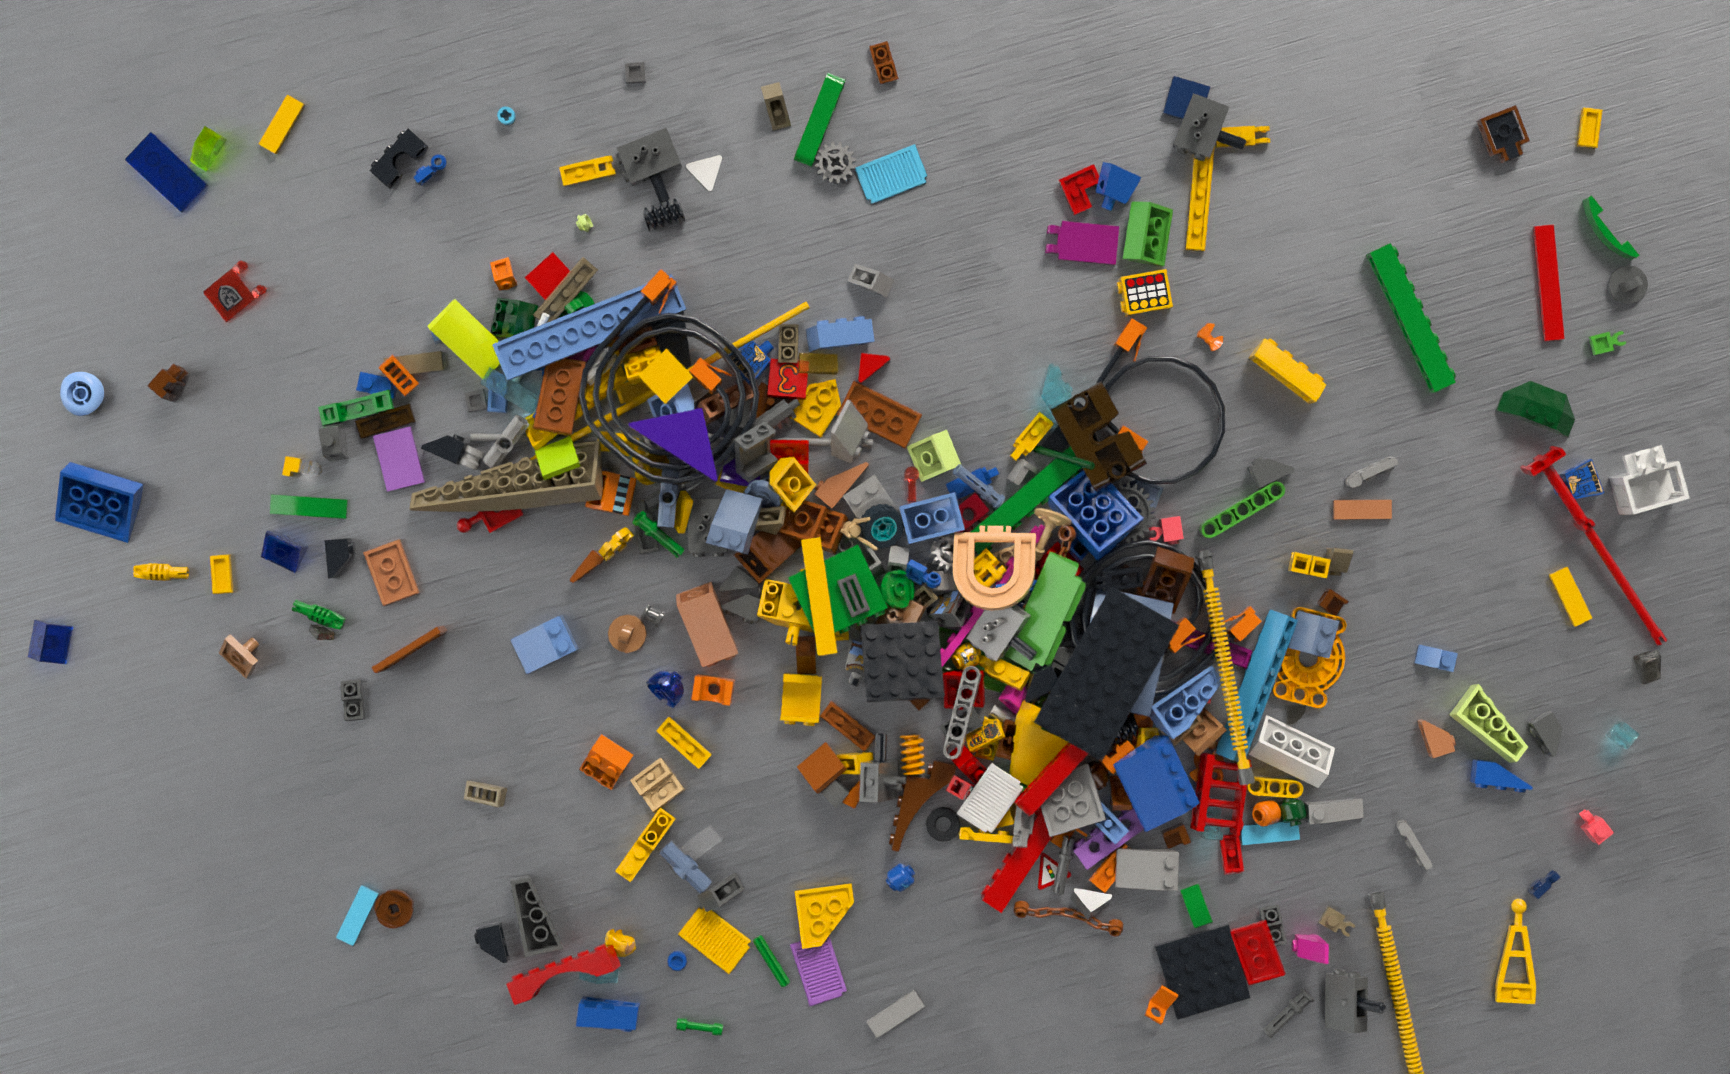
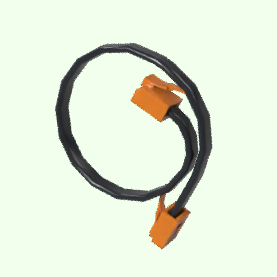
[1093,318,1225,484]

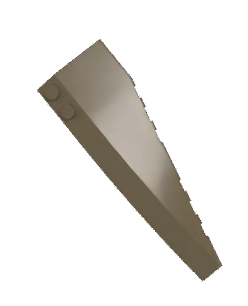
[410,441,603,512]

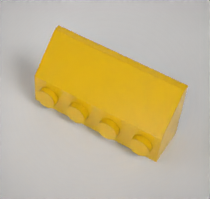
[1248,338,1326,404]

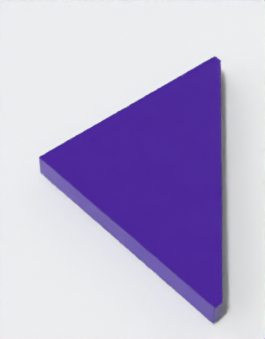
[629,408,718,482]

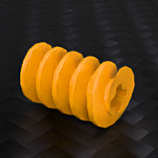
[900,735,925,775]

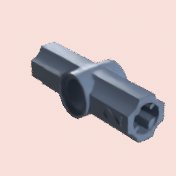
[657,470,679,528]
[660,841,712,893]

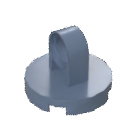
[744,475,782,508]

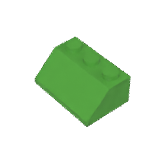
[1123,202,1173,266]

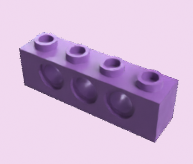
[1073,806,1143,869]

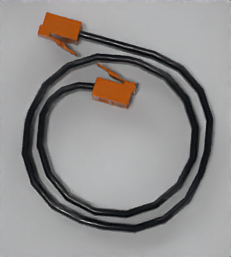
[1067,539,1262,696]

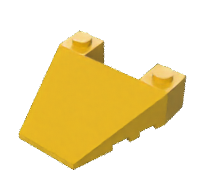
[1009,700,1068,785]

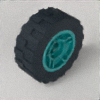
[860,504,904,549]

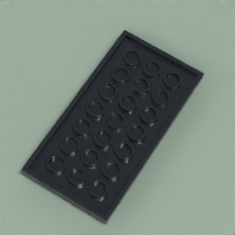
[1034,586,1180,761]

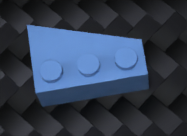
[806,316,875,352]

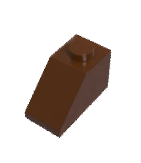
[796,635,816,674]

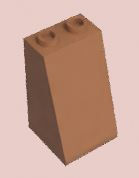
[676,581,738,667]

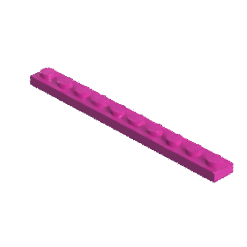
[940,524,1045,667]

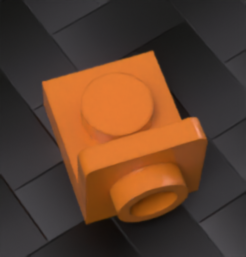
[490,257,518,291]

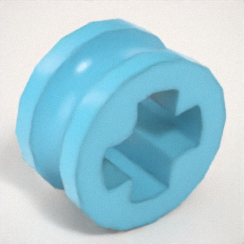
[497,107,516,125]

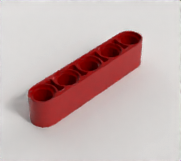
[1014,742,1088,816]

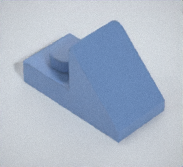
[1414,645,1458,672]

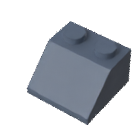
[1288,611,1339,659]

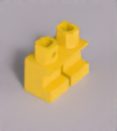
[1288,552,1331,578]

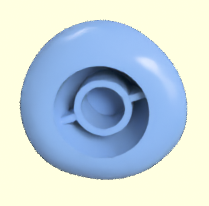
[60,372,104,416]

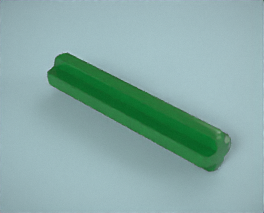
[753,935,790,988]

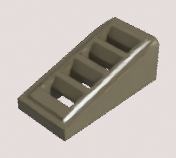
[464,780,507,808]

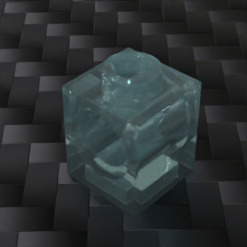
[1606,721,1640,749]

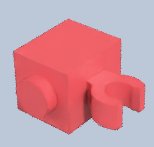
[1148,516,1184,545]
[1579,809,1614,845]

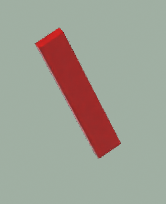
[1533,224,1565,341]

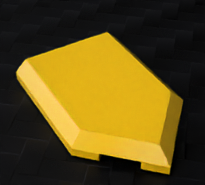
[790,379,841,438]

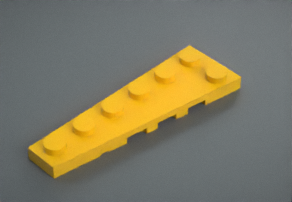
[525,366,628,451]

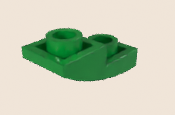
[1180,884,1213,929]

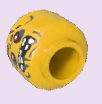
[951,642,981,670]

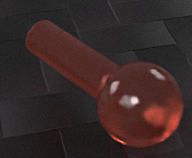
[904,466,919,503]

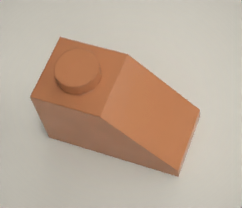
[1417,719,1456,758]

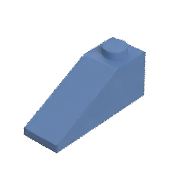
[1095,800,1129,845]

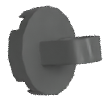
[1607,265,1648,304]

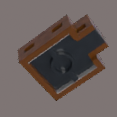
[1476,105,1530,163]

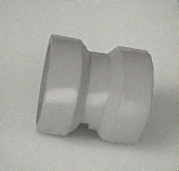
[459,445,484,470]

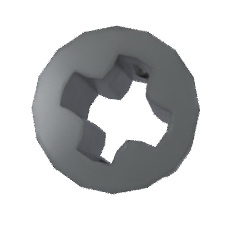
[641,604,665,628]

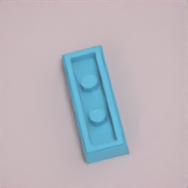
[1241,821,1300,845]
[336,885,379,946]

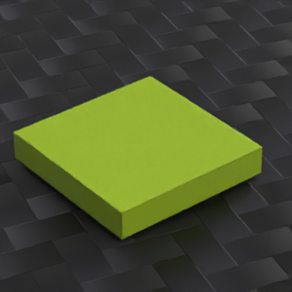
[535,436,581,480]

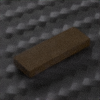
[355,403,416,439]

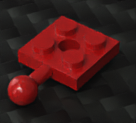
[457,509,524,533]

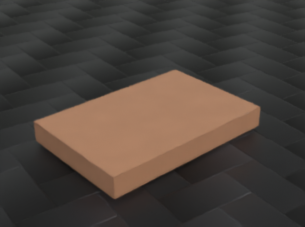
[363,539,420,606]

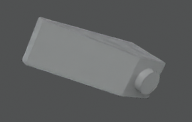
[1304,798,1364,824]

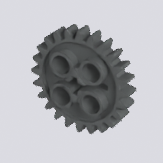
[1115,482,1156,544]

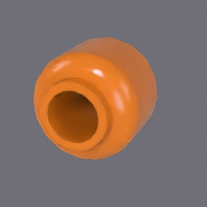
[1252,800,1281,827]

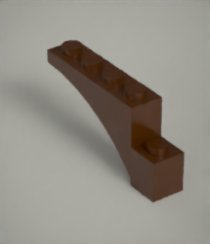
[889,759,956,852]

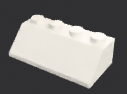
[1249,715,1335,788]

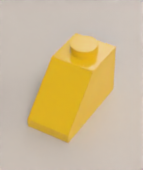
[836,752,873,774]

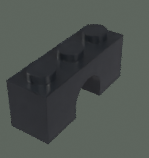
[369,128,429,189]

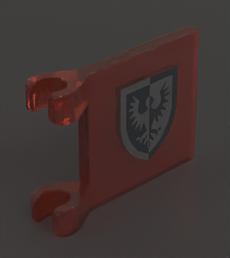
[203,261,267,322]

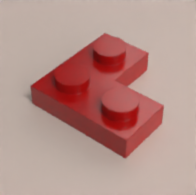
[1059,164,1099,216]

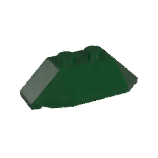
[1496,381,1575,438]

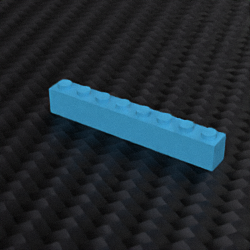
[1216,610,1298,762]

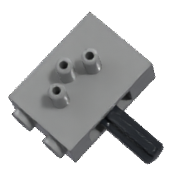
[966,604,1037,661]

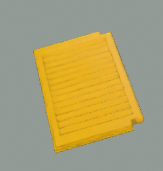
[678,907,751,974]

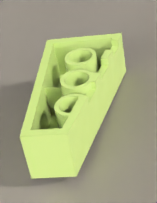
[1449,684,1528,763]

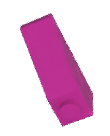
[1292,934,1329,964]

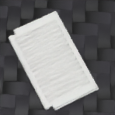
[956,763,1023,833]

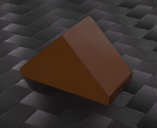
[995,719,1016,760]

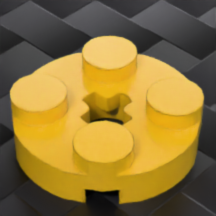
[598,527,635,561]

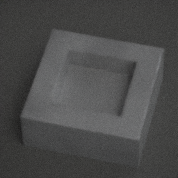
[625,62,646,84]
[464,389,488,412]

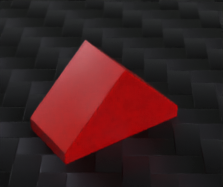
[858,353,891,384]

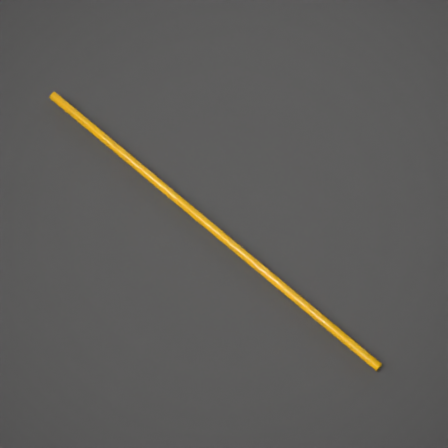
[529,302,810,460]

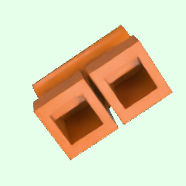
[1098,739,1135,774]

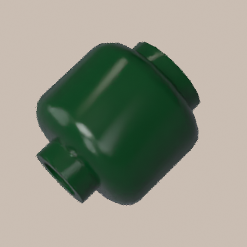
[1279,798,1307,827]

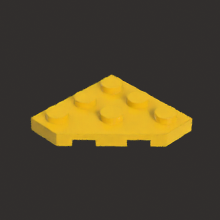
[795,883,854,949]

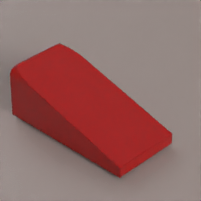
[1219,834,1244,875]

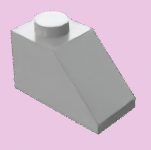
[848,264,895,297]
[886,545,910,574]

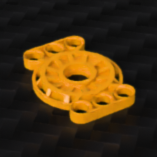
[1272,607,1347,708]

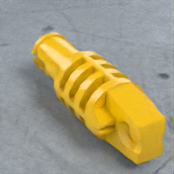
[133,563,189,581]

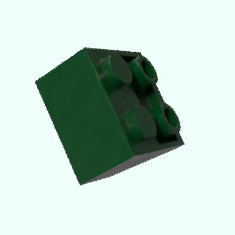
[491,298,538,339]

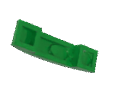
[1583,195,1640,260]
[318,390,394,426]
[270,494,348,519]

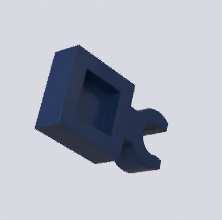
[1528,870,1561,899]

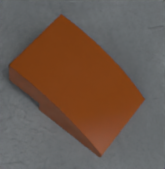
[779,500,849,554]

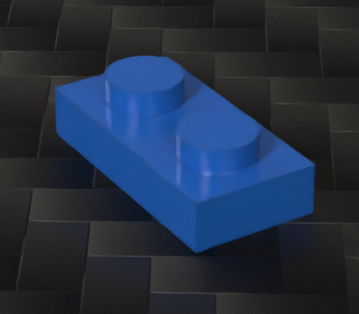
[356,372,399,399]

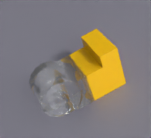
[282,456,322,478]

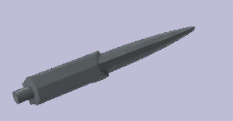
[681,399,800,488]

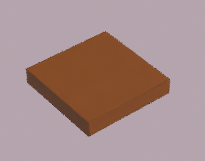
[797,742,847,794]

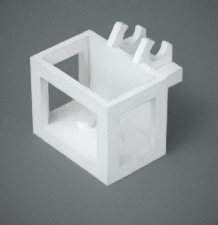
[1609,445,1690,515]

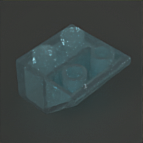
[1040,363,1073,410]

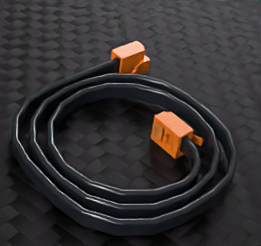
[579,269,760,485]

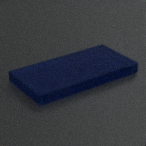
[125,132,208,213]

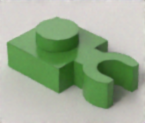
[1589,331,1626,355]

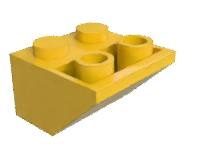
[623,346,661,386]

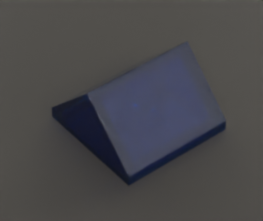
[261,530,309,573]
[28,620,73,664]

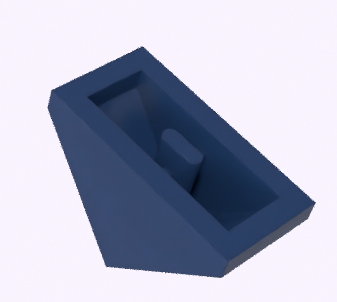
[1066,537,1089,563]

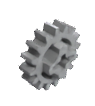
[815,142,856,184]
[929,534,954,575]

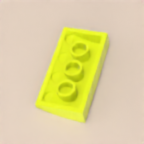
[428,299,500,381]

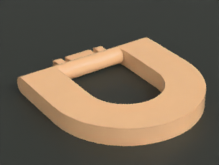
[953,526,1036,611]

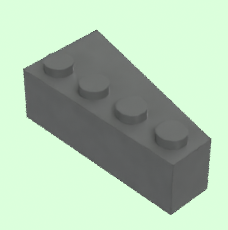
[510,875,563,957]

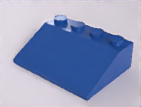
[55,462,143,543]
[1048,470,1143,561]
[1113,735,1200,832]

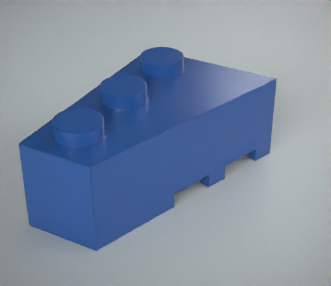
[576,996,640,1032]

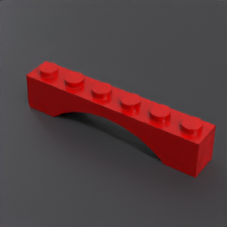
[506,944,621,1005]

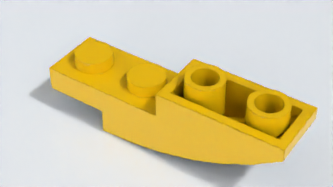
[615,808,676,883]

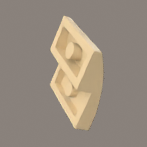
[630,758,685,813]

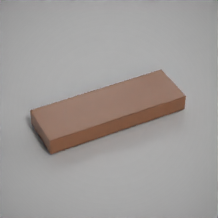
[1333,500,1392,519]

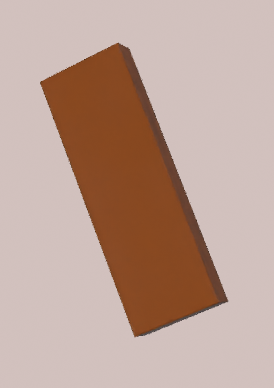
[820,701,876,752]

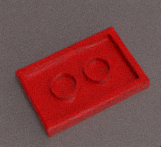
[1230,920,1286,985]

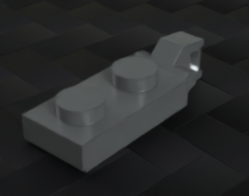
[633,500,659,554]

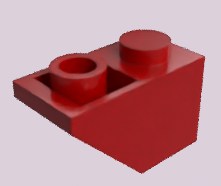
[949,745,987,785]

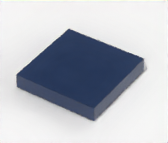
[1163,76,1211,120]

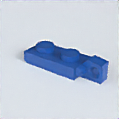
[946,467,999,500]

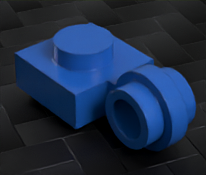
[413,154,447,186]
[905,559,941,588]

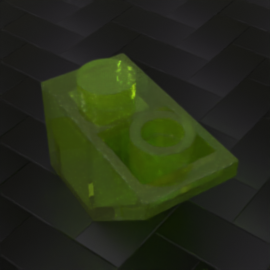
[190,126,227,172]

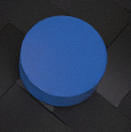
[668,951,687,971]

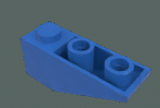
[1470,759,1533,793]

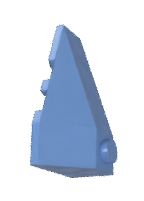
[1150,665,1223,739]

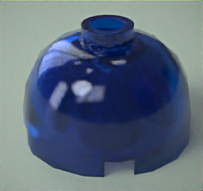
[646,670,684,708]

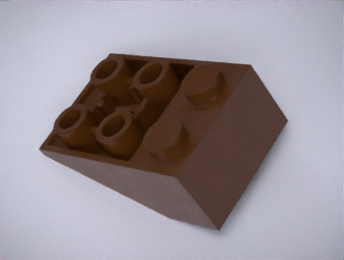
[734,531,802,584]

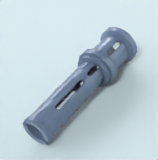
[953,464,1005,510]

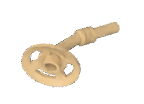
[1034,508,1072,565]

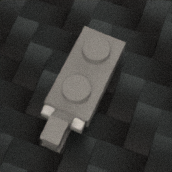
[1013,793,1035,848]

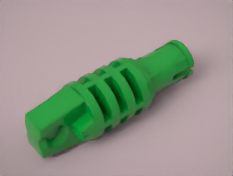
[292,599,346,630]

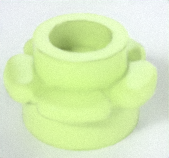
[576,214,593,232]

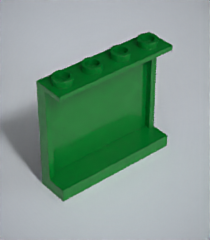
[788,545,888,634]

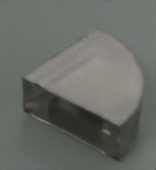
[309,625,335,640]
[1286,705,1306,725]

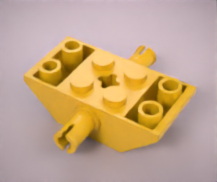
[757,569,814,646]

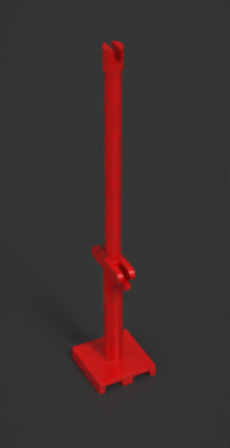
[1520,446,1667,646]

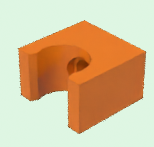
[691,674,736,706]

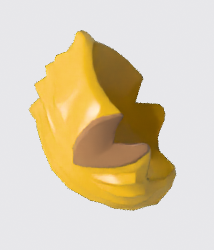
[605,929,636,957]

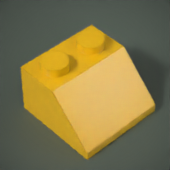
[770,457,816,512]

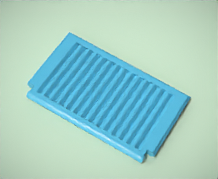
[855,144,927,204]

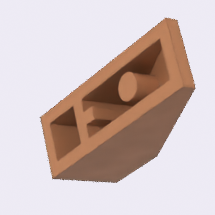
[695,380,754,425]
[814,462,869,509]

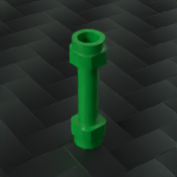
[676,1018,723,1036]

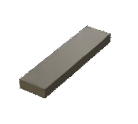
[533,257,598,323]

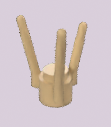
[840,517,878,551]

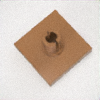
[875,600,926,624]
[219,634,259,679]
[1182,708,1226,756]

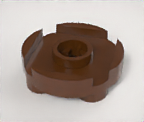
[374,889,414,929]

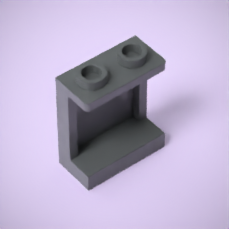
[734,421,778,483]

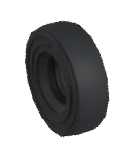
[926,807,961,842]

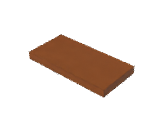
[533,358,586,436]
[837,381,922,449]
[371,625,447,673]

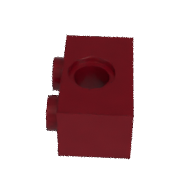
[958,493,990,532]

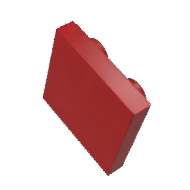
[524,252,570,300]

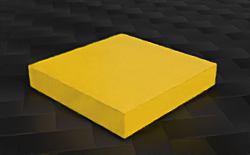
[638,349,693,404]

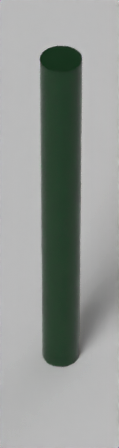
[1033,445,1095,470]

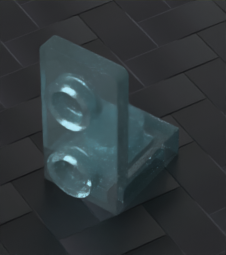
[1201,799,1223,840]

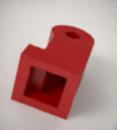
[946,775,975,800]

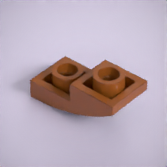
[869,41,898,84]

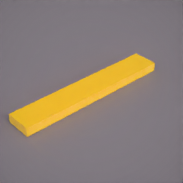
[1185,146,1215,252]
[801,537,837,656]

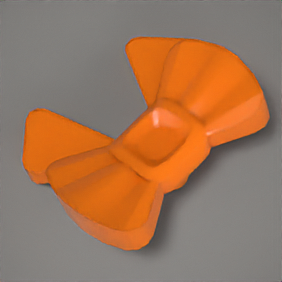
[1197,323,1223,352]

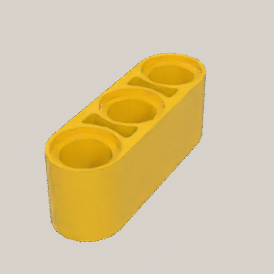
[1247,776,1303,798]

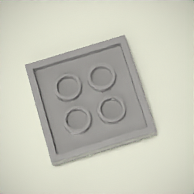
[1041,764,1106,837]

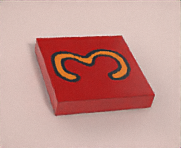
[767,358,809,400]

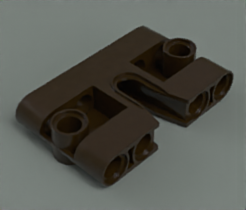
[1050,382,1147,492]

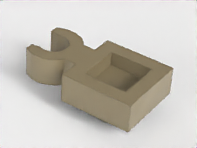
[1318,906,1355,937]

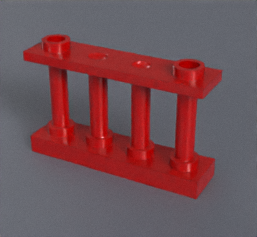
[1190,752,1252,836]

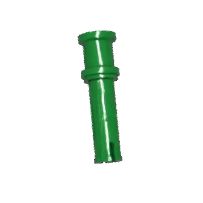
[632,511,684,558]

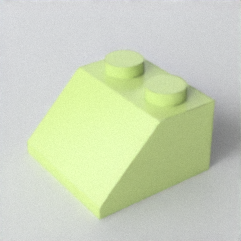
[907,430,961,482]

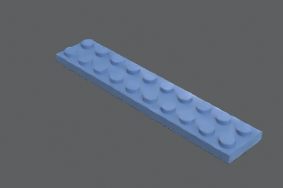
[492,274,686,381]

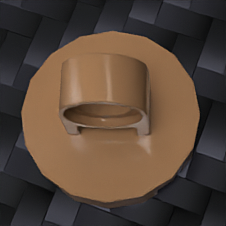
[608,615,647,653]

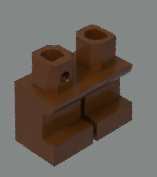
[147,363,189,402]

